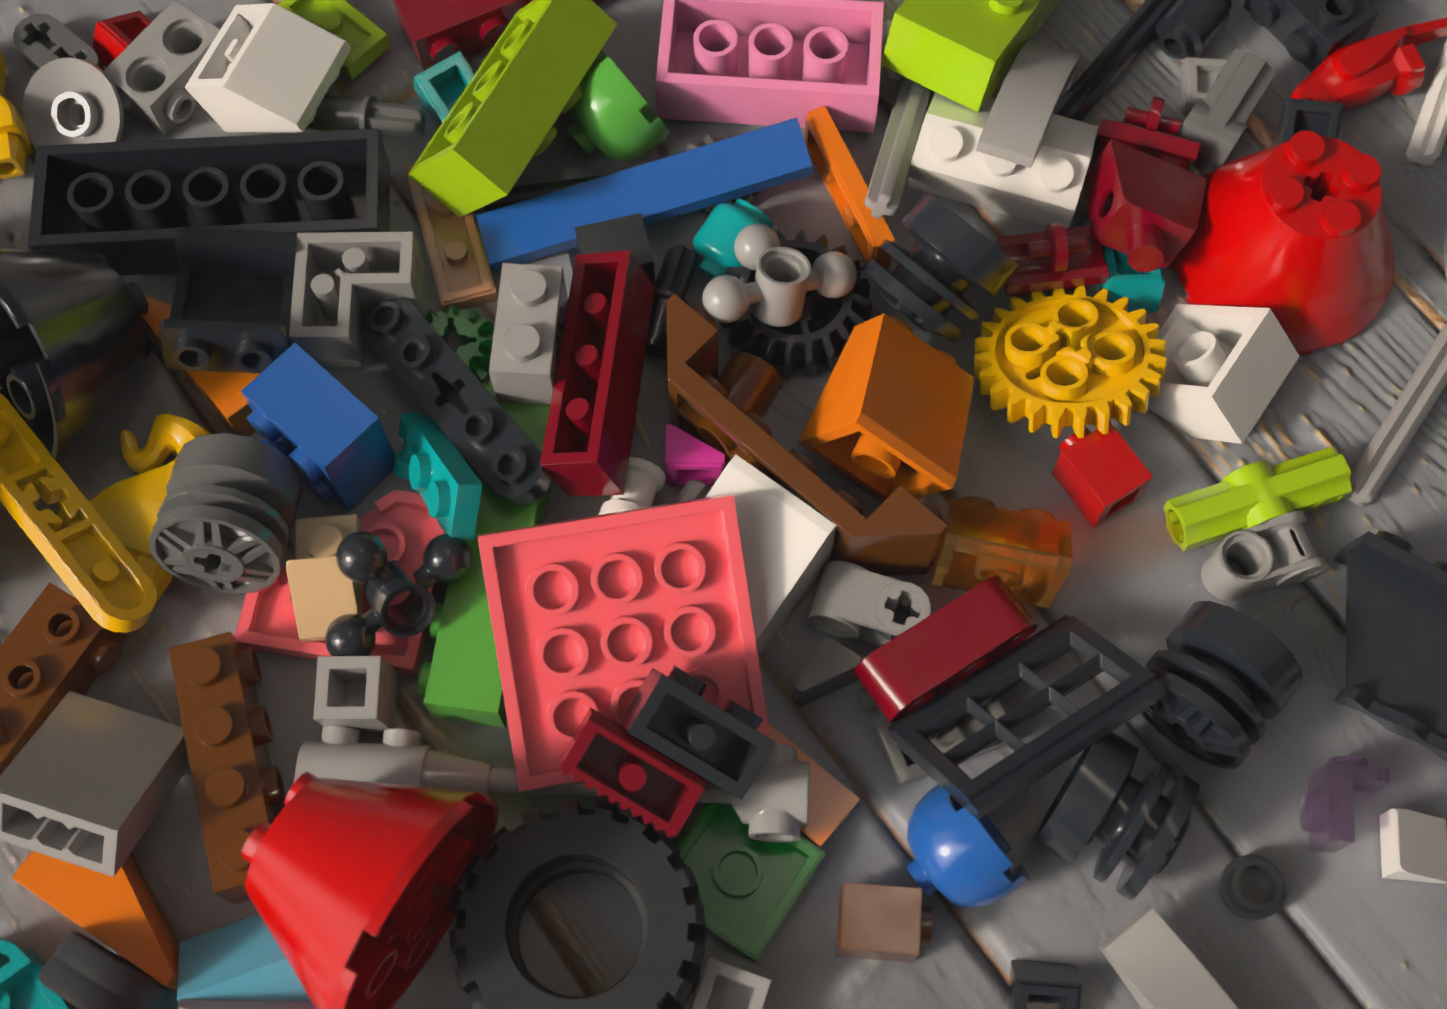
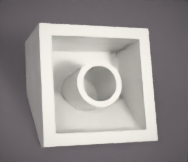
[1148,304,1300,444]

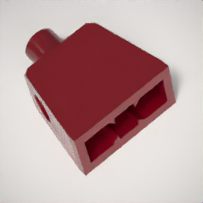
[1083,139,1206,272]

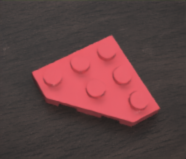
[235,490,445,676]

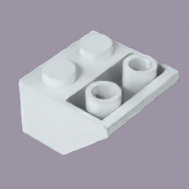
[184,3,352,132]

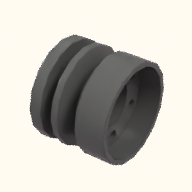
[148,433,303,594]

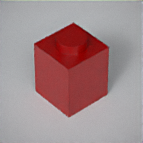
[1052,421,1153,528]

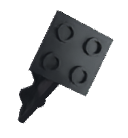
[1334,531,1447,762]

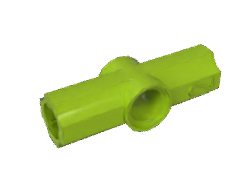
[1163,447,1353,552]

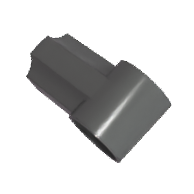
[1176,48,1277,167]

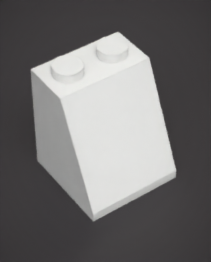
[705,455,836,656]

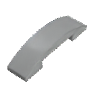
[976,40,1084,168]

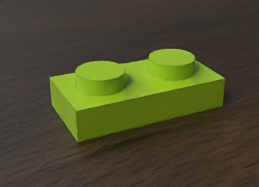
[278,0,391,80]

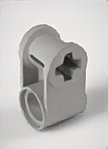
[1201,511,1329,602]
[807,561,931,647]

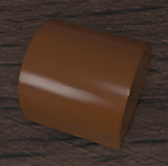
[717,351,782,419]

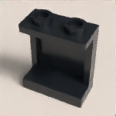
[159,227,297,374]

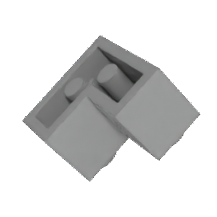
[289,231,424,367]

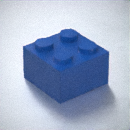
[241,343,395,512]

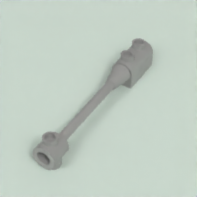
[293,726,810,843]

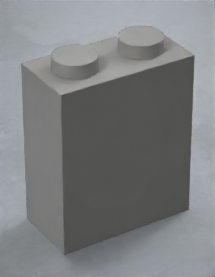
[0,691,187,877]

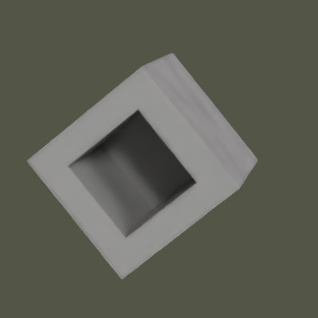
[313,656,398,733]

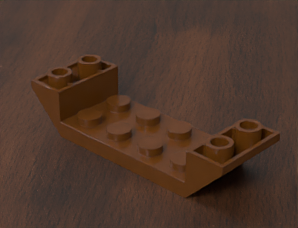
[666,294,948,576]

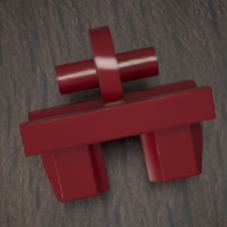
[1094,96,1201,171]
[995,222,1109,297]

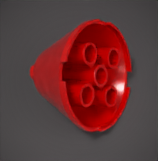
[1171,130,1395,356]
[241,772,499,1009]

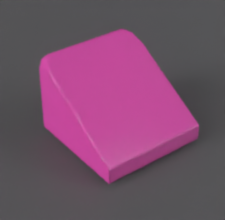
[665,424,725,486]

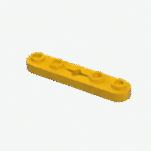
[0,393,157,633]

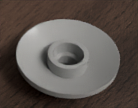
[23,58,123,150]

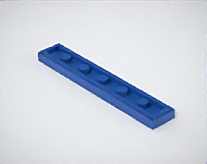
[476,117,814,272]

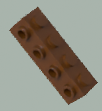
[0,582,128,776]
[168,632,286,904]

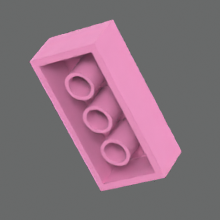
[656,0,884,133]

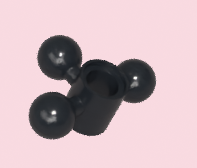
[325,531,473,656]

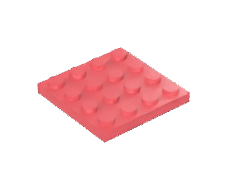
[477,494,771,792]

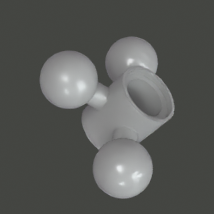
[702,224,857,327]

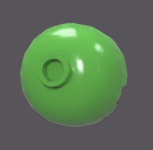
[567,49,672,162]

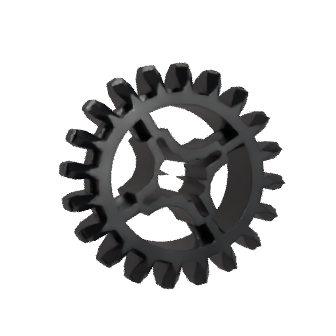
[720,228,872,381]

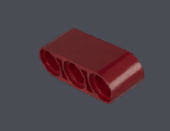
[853,575,1038,725]

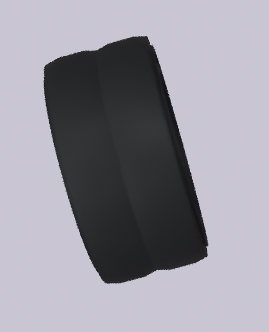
[38,930,171,1009]

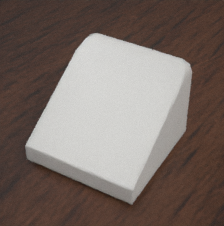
[1379,808,1447,884]

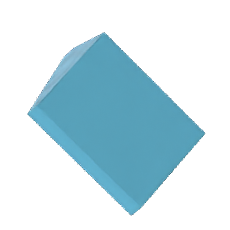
[177,914,312,1002]

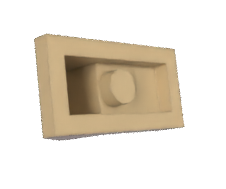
[286,514,363,642]

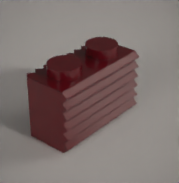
[560,708,707,838]

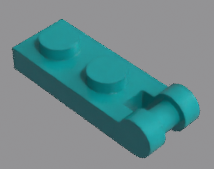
[393,412,482,540]

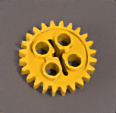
[974,286,1167,438]

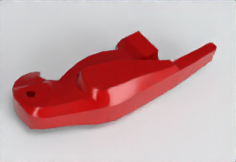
[1290,18,1447,110]

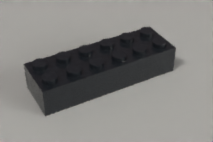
[28,129,390,275]

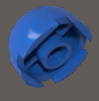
[906,784,1030,908]

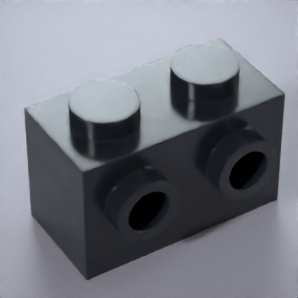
[1243,0,1379,73]
[619,665,776,800]

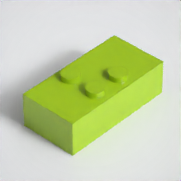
[407,0,617,218]
[881,0,1061,113]

